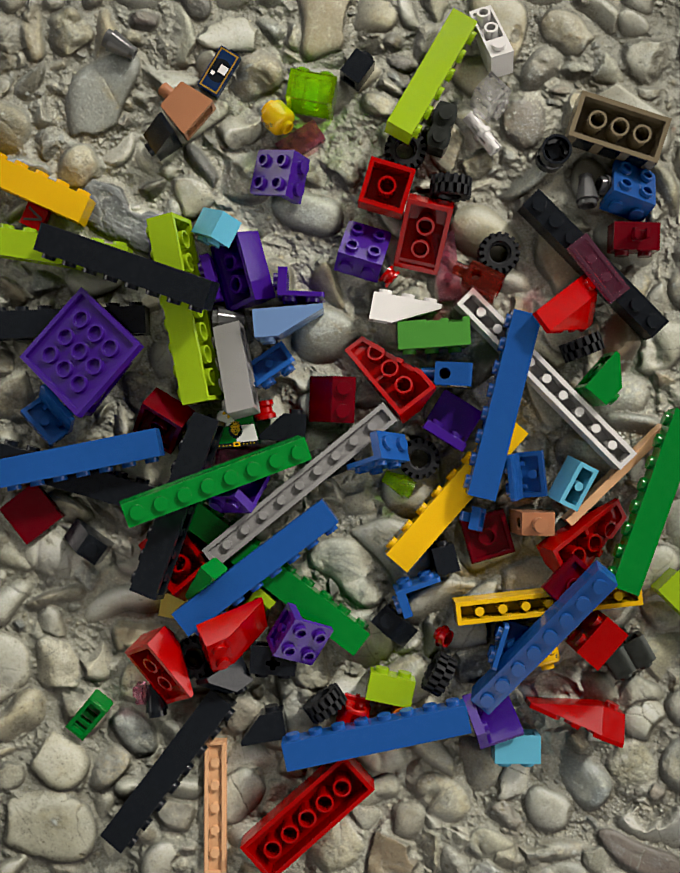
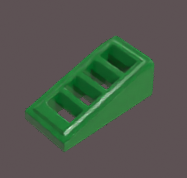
[185,557,227,600]
[65,689,113,741]

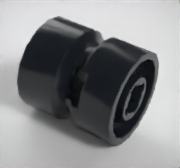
[535,134,572,173]

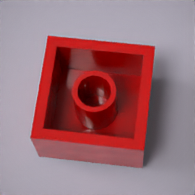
[357,156,416,220]
[565,610,629,671]

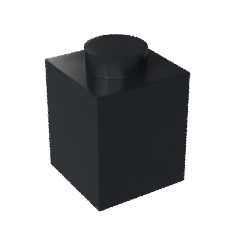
[340,48,375,92]
[430,539,461,576]

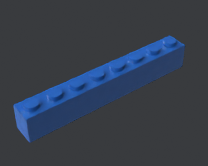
[463,309,540,501]
[0,428,165,491]
[171,498,339,637]
[471,560,618,715]
[281,697,472,772]

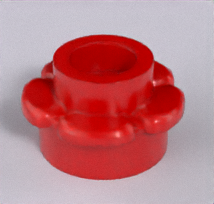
[433,625,454,647]

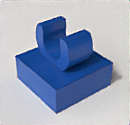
[459,506,487,532]

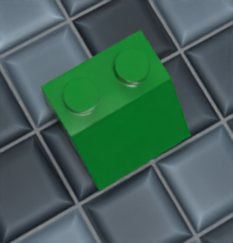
[574,351,622,407]

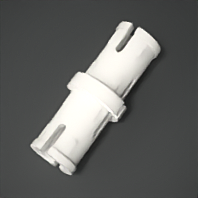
[463,111,502,156]

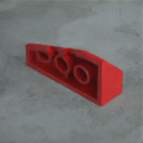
[532,274,598,333]
[345,336,437,424]
[536,498,627,572]
[525,697,625,748]

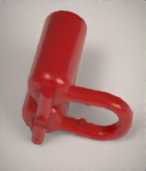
[336,692,371,723]

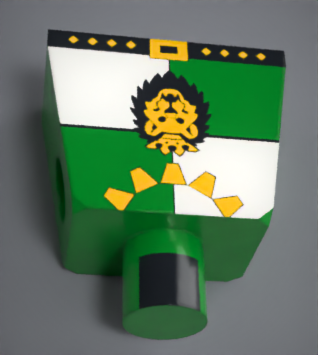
[217,411,261,448]

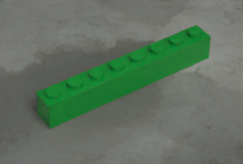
[607,408,680,596]
[119,435,312,528]

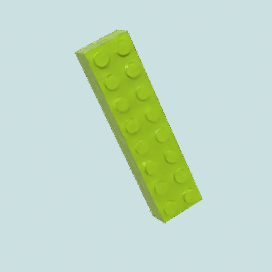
[146,212,224,405]

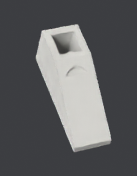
[469,5,514,79]
[368,289,442,325]

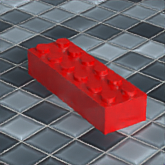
[240,758,375,873]

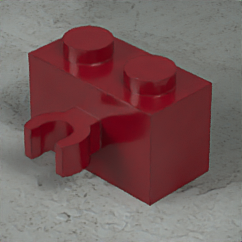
[607,221,661,258]

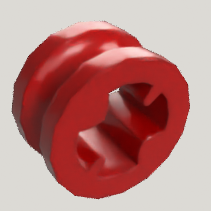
[378,265,400,288]

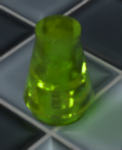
[381,470,417,498]

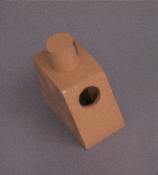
[158,82,216,141]
[509,509,555,536]

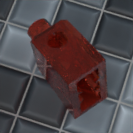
[451,260,506,304]

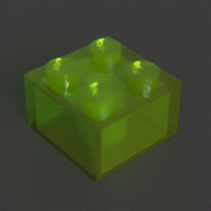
[285,67,338,120]

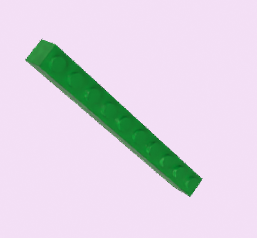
[188,500,370,656]

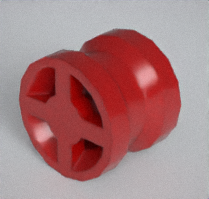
[253,399,277,422]

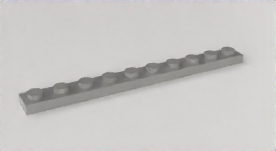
[201,402,397,563]

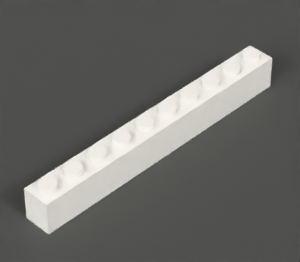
[453,287,637,470]

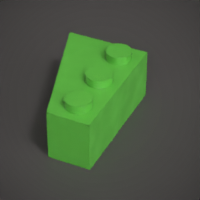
[396,316,471,355]

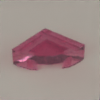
[132,681,146,705]

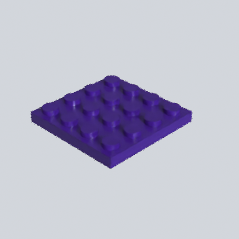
[20,287,144,418]

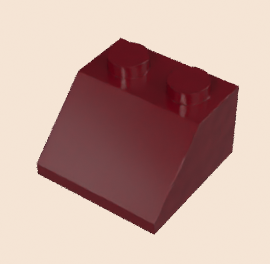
[309,376,356,424]
[133,387,195,455]

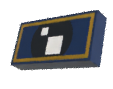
[198,45,241,99]

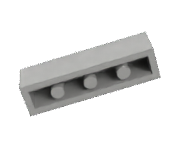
[211,320,261,420]

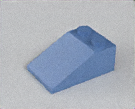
[252,303,324,345]

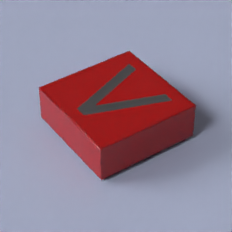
[19,201,52,231]

